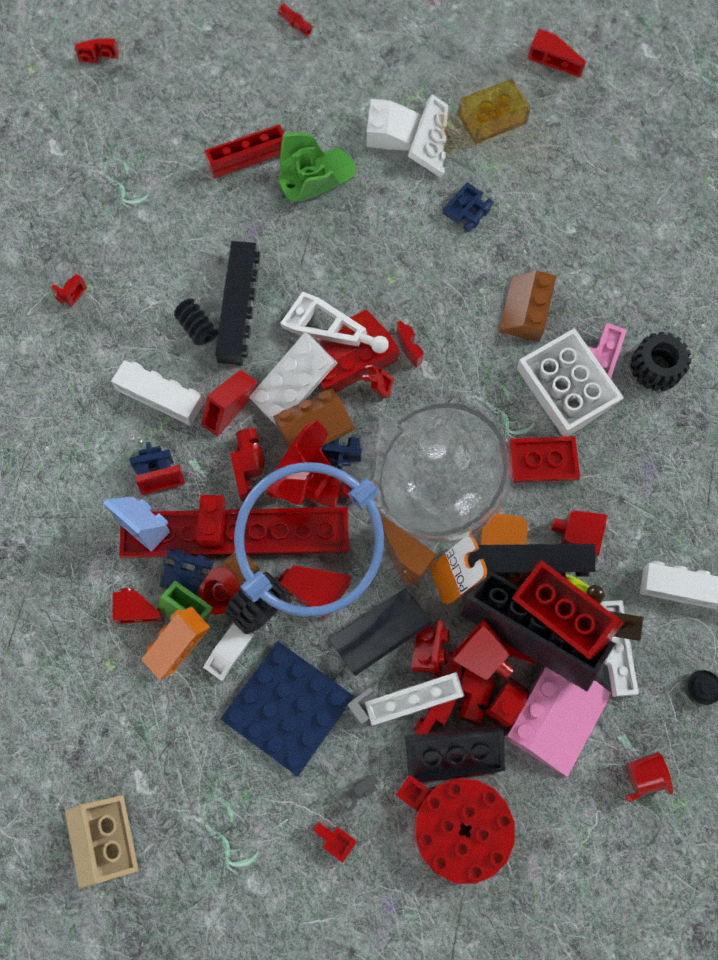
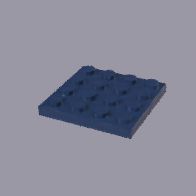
[220,641,354,777]

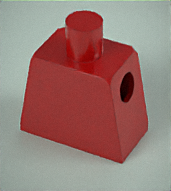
[550,510,608,559]
[453,619,514,679]

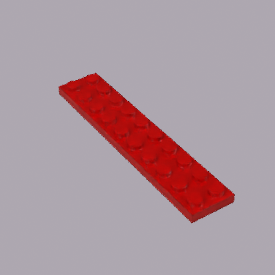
[119,507,349,558]

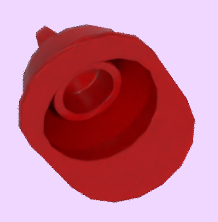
[198,567,240,615]

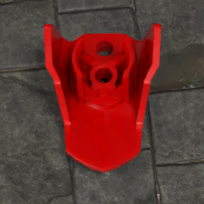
[266,419,340,507]

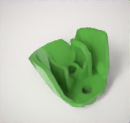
[278,132,355,202]

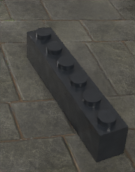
[215,241,261,365]
[453,544,596,577]

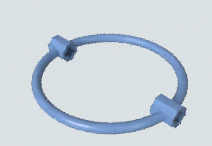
[234,462,384,616]

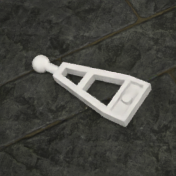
[280,292,389,353]

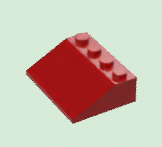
[313,309,400,393]

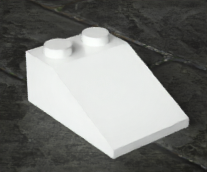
[366,99,422,151]

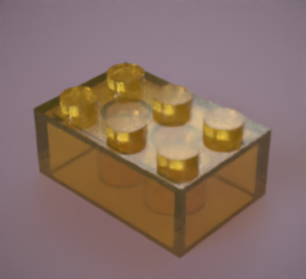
[457,79,531,144]

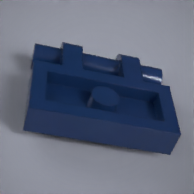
[442,182,494,232]
[160,549,214,596]

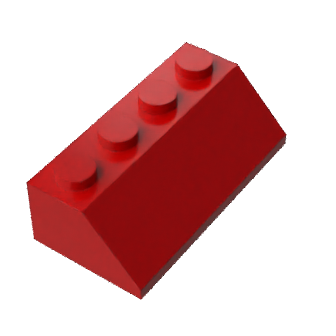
[512,560,624,659]

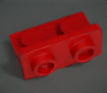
[411,620,450,673]

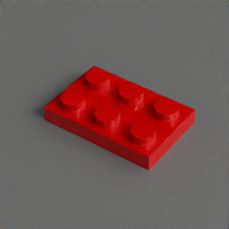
[509,436,580,483]

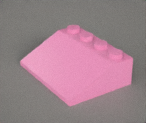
[504,666,612,777]

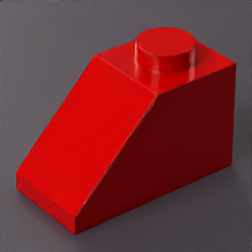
[112,588,164,624]

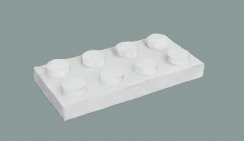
[249,333,337,425]

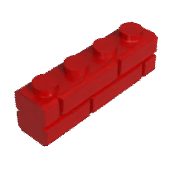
[204,124,285,179]

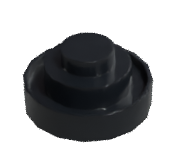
[685,670,718,706]

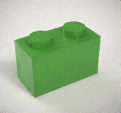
[157,581,213,622]

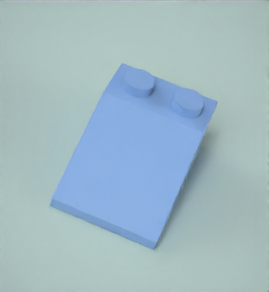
[103,496,170,552]

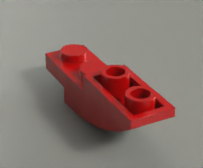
[413,648,462,735]

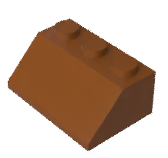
[499,271,557,342]
[273,388,355,448]

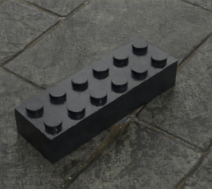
[461,570,616,692]

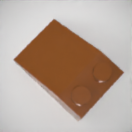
[380,514,436,586]

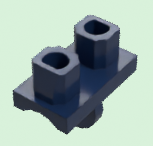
[322,437,362,470]
[129,441,174,475]

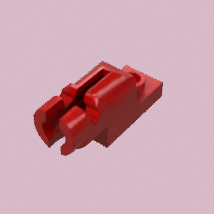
[230,428,265,501]
[459,667,494,725]

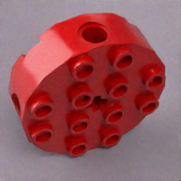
[414,778,515,884]

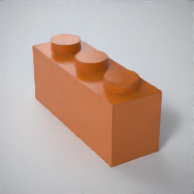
[141,606,210,680]

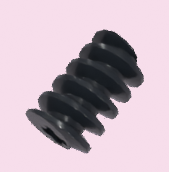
[174,298,218,346]

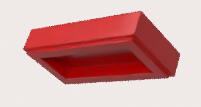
[135,465,185,495]

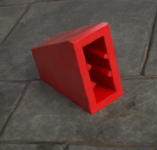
[201,369,257,437]
[279,565,352,620]
[484,676,529,729]

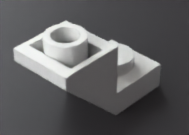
[203,623,254,681]

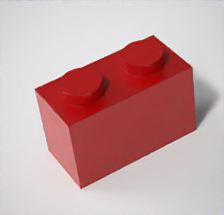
[196,495,226,547]

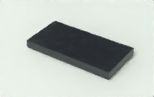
[329,588,433,676]
[405,724,505,782]

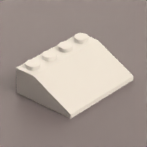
[517,328,624,437]

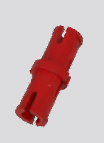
[278,3,313,37]

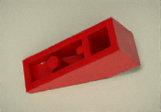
[527,28,586,78]

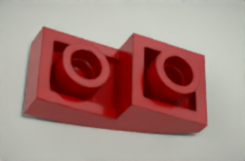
[74,38,120,63]
[396,320,424,368]

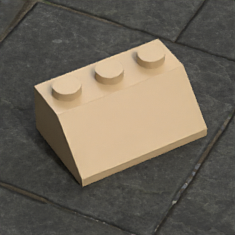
[65,795,139,889]

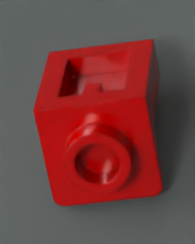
[50,273,87,306]

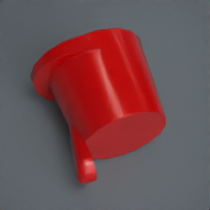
[625,751,673,802]

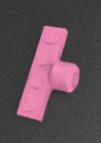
[588,323,627,379]

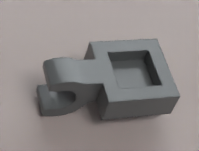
[338,774,379,812]

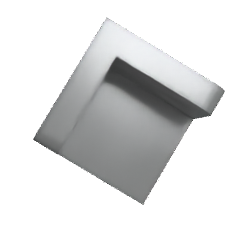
[347,687,376,726]

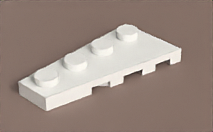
[408,94,448,178]

